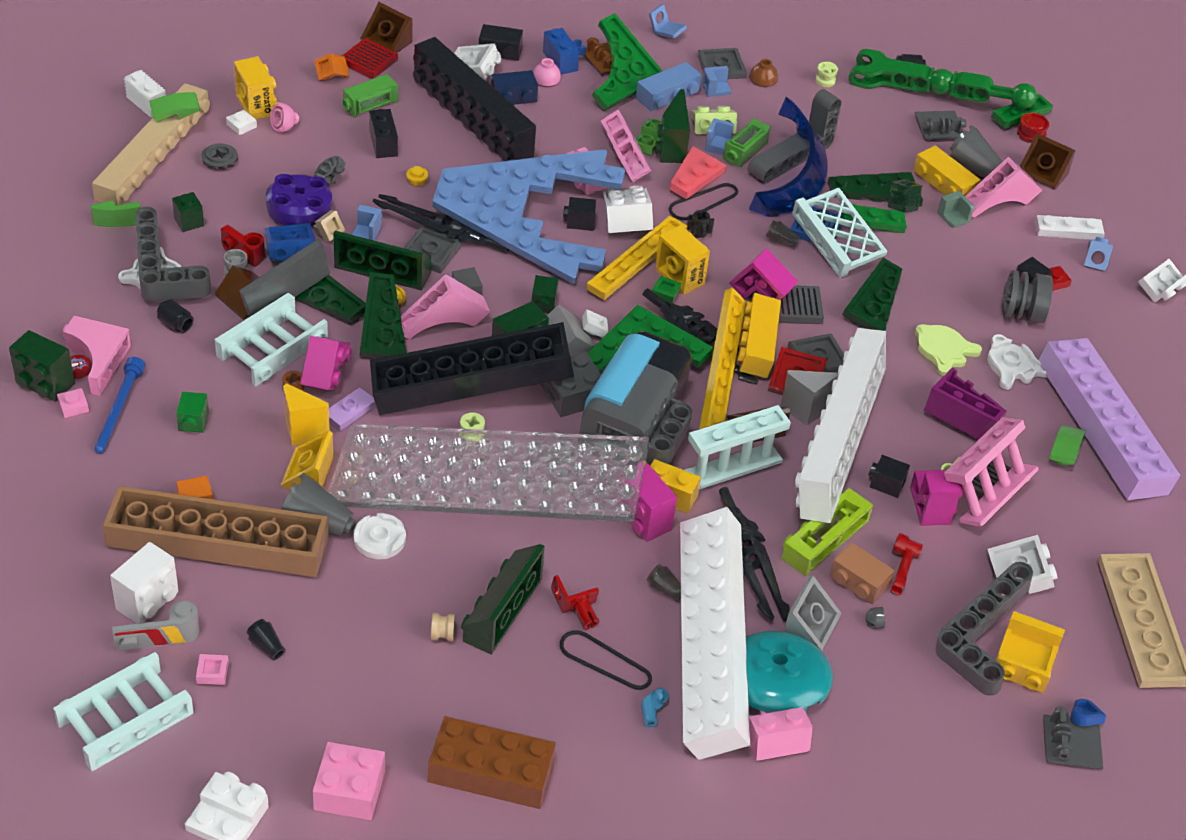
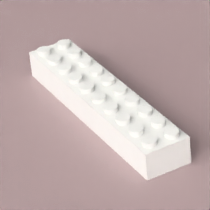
[795,328,886,523]
[680,507,750,760]

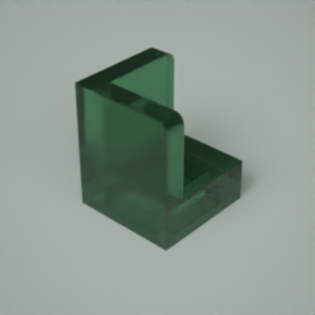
[888,179,922,213]

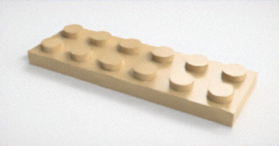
[1098,553,1186,688]

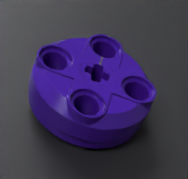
[266,174,332,227]

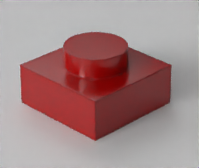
[1049,266,1072,291]

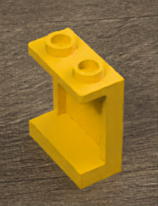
[996,611,1065,693]

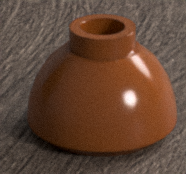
[749,59,778,87]

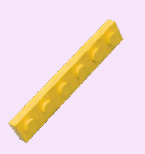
[586,216,688,300]

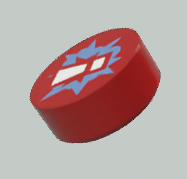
[70,355,91,378]

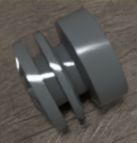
[1002,270,1053,323]

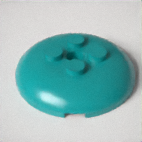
[746,631,833,713]

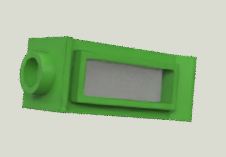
[342,74,398,118]
[722,118,771,168]

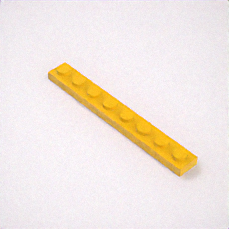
[699,287,746,430]

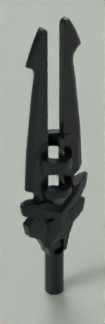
[372,194,509,253]
[642,288,758,384]
[719,487,789,621]

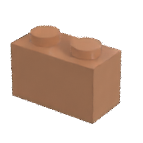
[830,542,895,605]

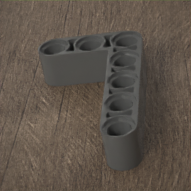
[748,89,842,183]
[135,207,211,301]
[935,562,1033,696]

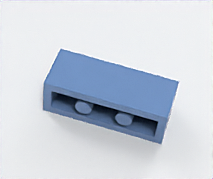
[636,62,702,111]

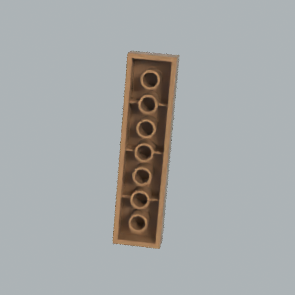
[103,486,329,577]

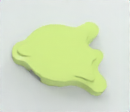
[915,324,982,376]

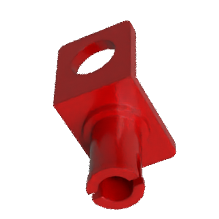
[551,575,600,630]

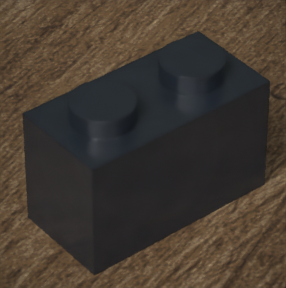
[479,24,523,61]
[369,109,398,158]

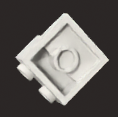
[454,44,501,81]
[987,535,1058,596]
[185,772,269,840]

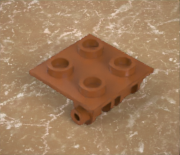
[584,37,612,74]

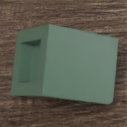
[937,191,974,228]

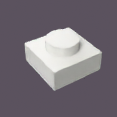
[226,110,257,135]
[582,309,608,338]

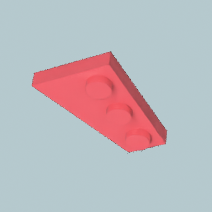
[669,146,727,199]

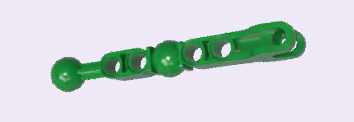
[848,49,1037,109]

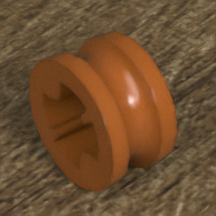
[282,371,305,391]

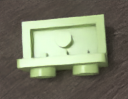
[691,106,737,134]

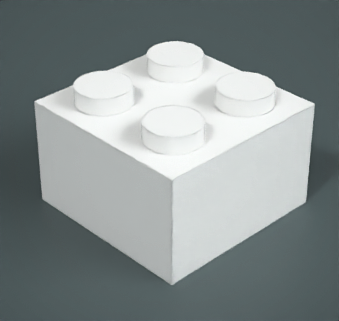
[110,542,179,624]

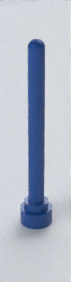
[94,357,146,454]

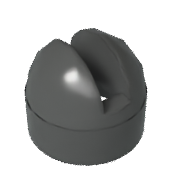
[866,607,885,629]

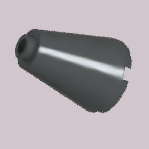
[950,125,1003,178]
[281,473,356,536]

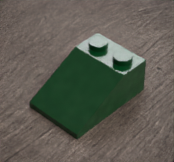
[655,89,690,163]

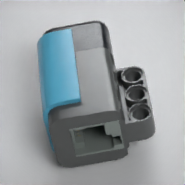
[578,331,693,471]

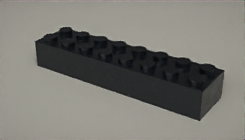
[413,37,536,161]
[370,322,574,415]

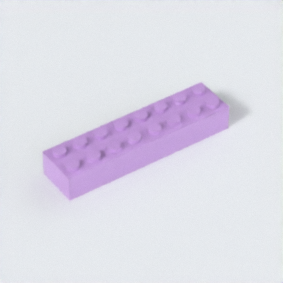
[1039,338,1180,500]

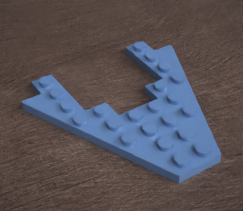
[433,149,625,284]

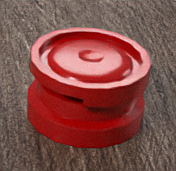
[1017,113,1049,143]

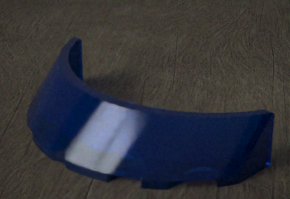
[749,97,828,217]

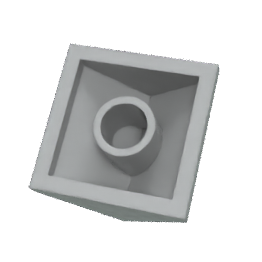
[547,305,595,356]
[781,370,837,426]
[784,576,842,651]

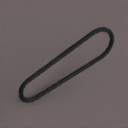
[669,183,738,220]
[560,630,652,690]

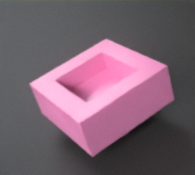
[57,388,89,418]
[196,654,229,685]

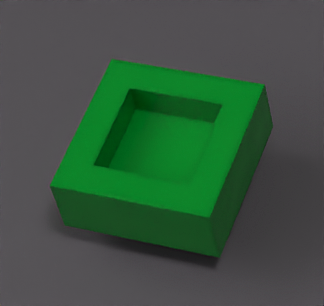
[652,276,682,303]

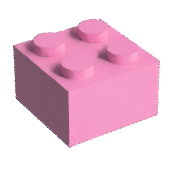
[313,742,385,821]

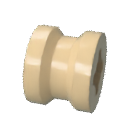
[431,613,455,641]

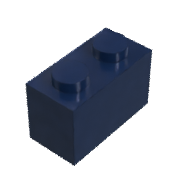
[491,70,538,105]

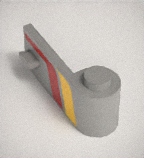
[112,601,200,651]

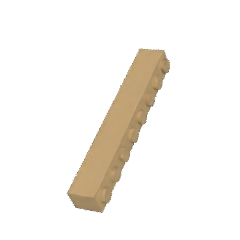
[92,83,210,206]

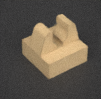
[313,210,345,242]

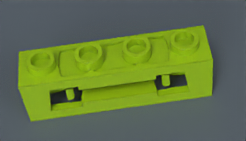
[781,488,873,577]

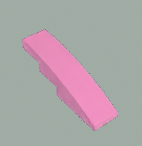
[601,109,651,182]

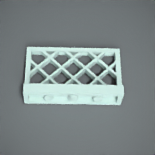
[792,188,887,278]

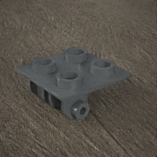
[915,111,966,140]
[1043,706,1103,769]

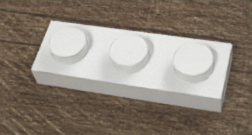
[1035,215,1105,240]

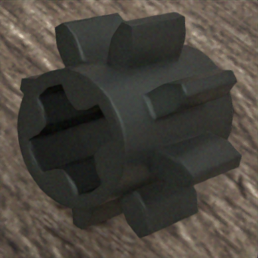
[687,210,715,238]

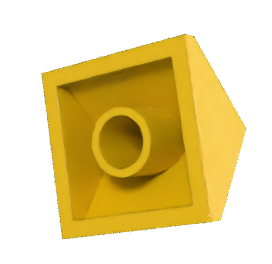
[283,383,330,446]
[281,430,334,489]

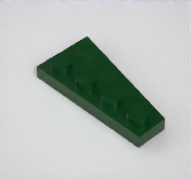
[827,172,923,206]
[842,257,902,331]
[359,272,407,359]
[295,275,366,324]

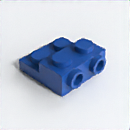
[264,223,315,262]

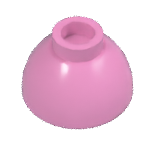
[533,58,561,86]
[270,102,299,133]

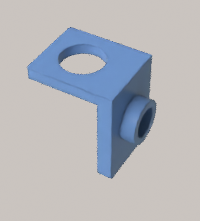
[649,4,687,38]
[1084,237,1113,271]

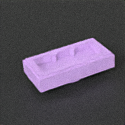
[329,387,376,431]

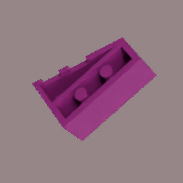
[924,367,1007,440]

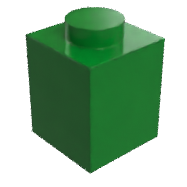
[176,392,209,433]

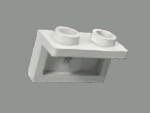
[1138,259,1186,303]

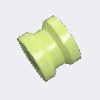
[815,62,838,87]
[460,412,485,444]

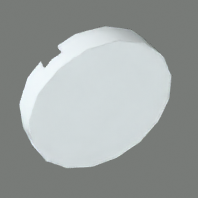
[354,513,406,559]

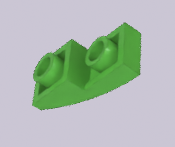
[149,92,200,122]
[636,119,662,155]
[90,200,141,227]
[1049,425,1086,466]

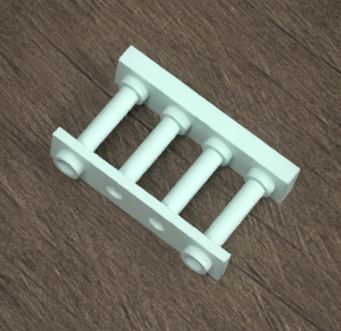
[215,293,328,387]
[685,405,791,489]
[53,652,194,772]

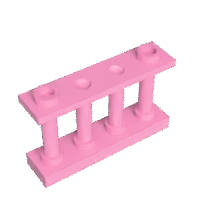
[944,417,1038,527]

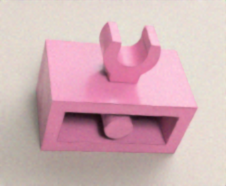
[749,707,813,761]

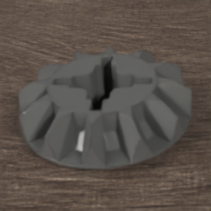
[202,143,237,170]
[314,156,346,186]

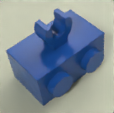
[543,28,586,75]

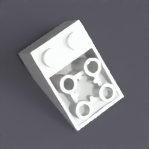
[603,186,653,233]

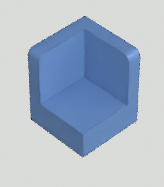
[702,66,731,97]
[705,118,734,155]
[352,205,382,241]

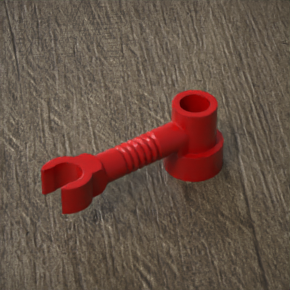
[890,533,923,595]

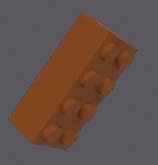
[428,716,556,809]

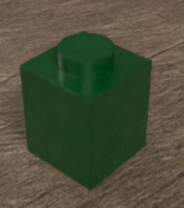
[172,192,204,232]
[531,275,559,313]

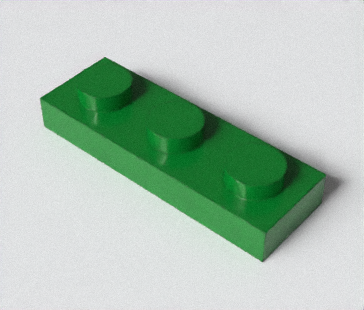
[991,94,1053,129]
[840,204,907,233]

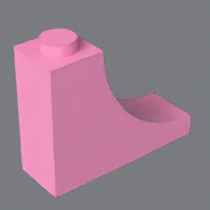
[965,156,1043,218]
[401,274,490,340]
[62,316,131,396]

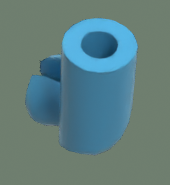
[641,688,669,727]

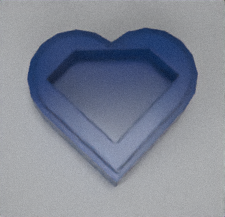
[1070,699,1106,726]

